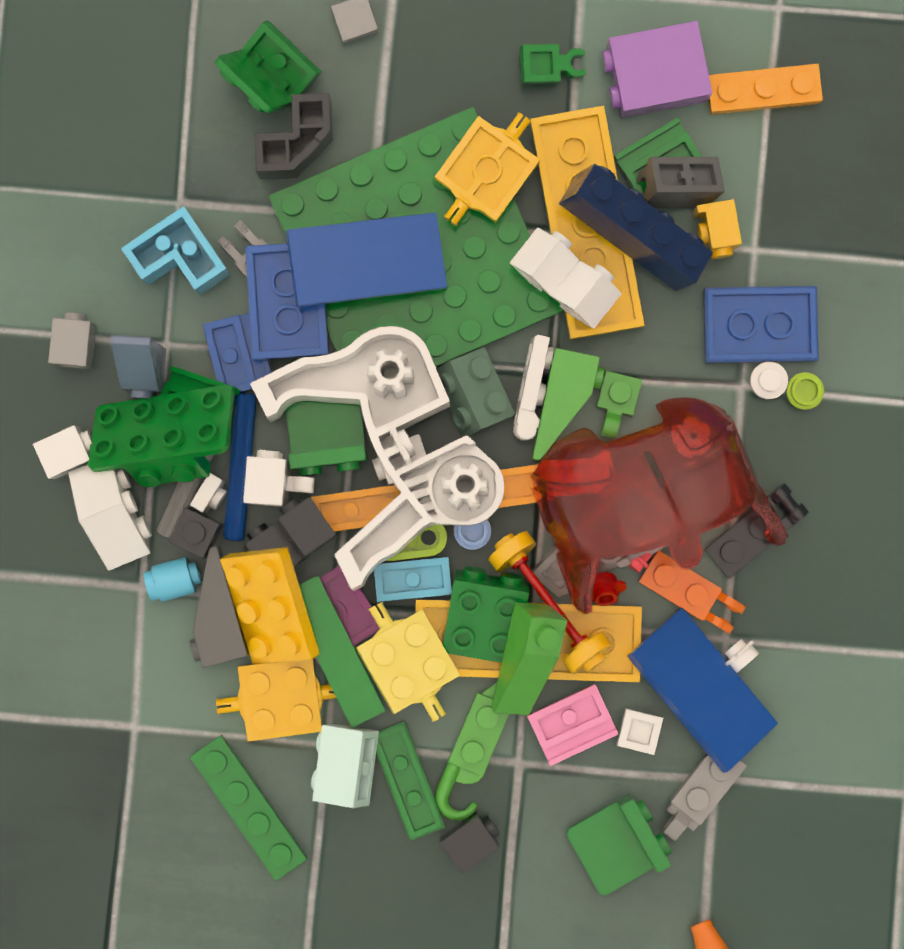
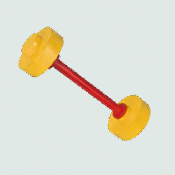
[488,531,612,674]

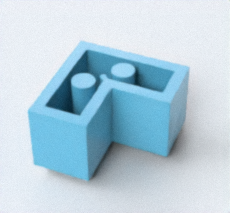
[121,206,231,295]

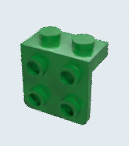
[215,20,322,113]
[286,401,368,477]
[443,566,529,663]
[567,794,672,895]

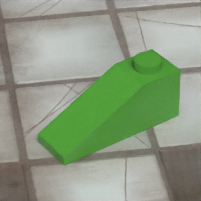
[531,348,604,462]
[492,602,567,715]

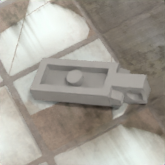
[661,753,747,841]

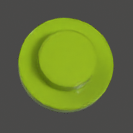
[786,372,824,410]

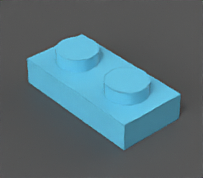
[374,557,452,602]

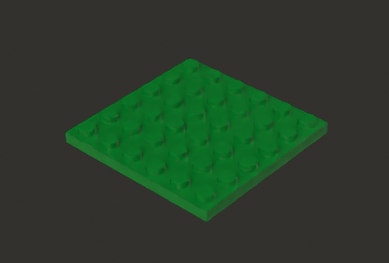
[268,107,563,367]

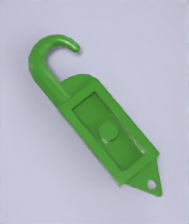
[435,681,509,821]

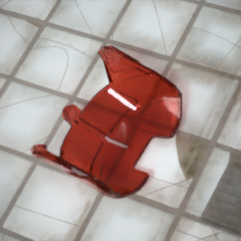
[531,397,789,614]

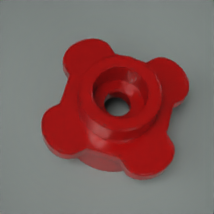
[583,572,627,606]

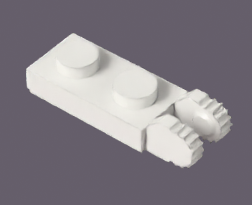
[512,335,554,441]

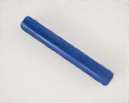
[223,393,257,541]

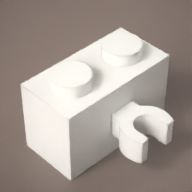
[243,450,315,507]

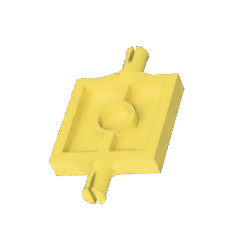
[356,602,460,722]

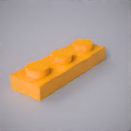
[708,64,823,115]

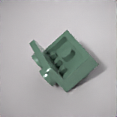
[436,347,516,437]

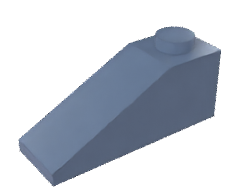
[111,336,166,399]

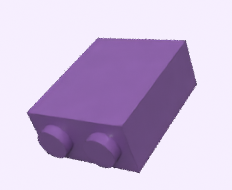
[602,21,712,119]

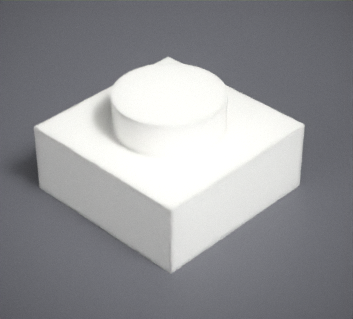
[190,473,227,513]
[616,708,663,755]

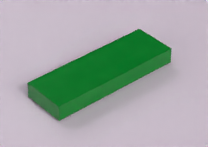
[376,720,445,841]

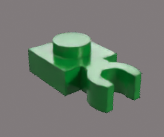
[519,44,586,84]

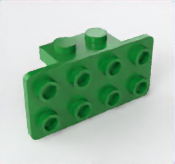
[88,385,235,487]

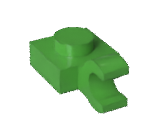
[596,370,642,440]

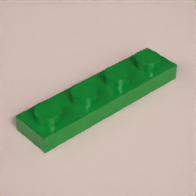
[190,735,308,881]

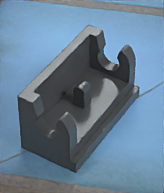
[637,157,725,208]

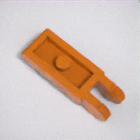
[638,551,746,634]

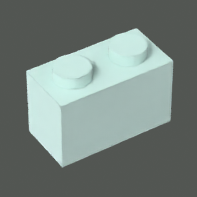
[311,724,379,808]

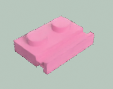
[527,683,619,766]

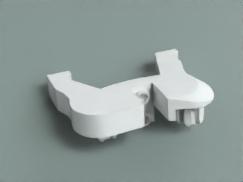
[250,326,504,591]

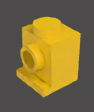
[693,199,742,259]

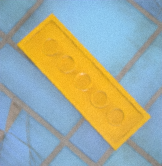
[530,106,645,340]
[415,599,642,682]

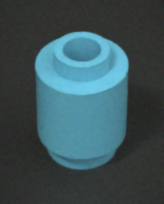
[143,556,202,602]

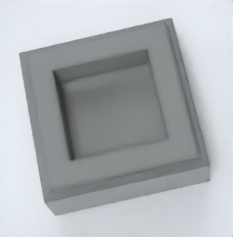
[331,0,378,44]

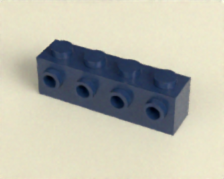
[559,164,713,291]

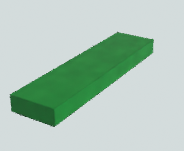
[299,575,386,728]

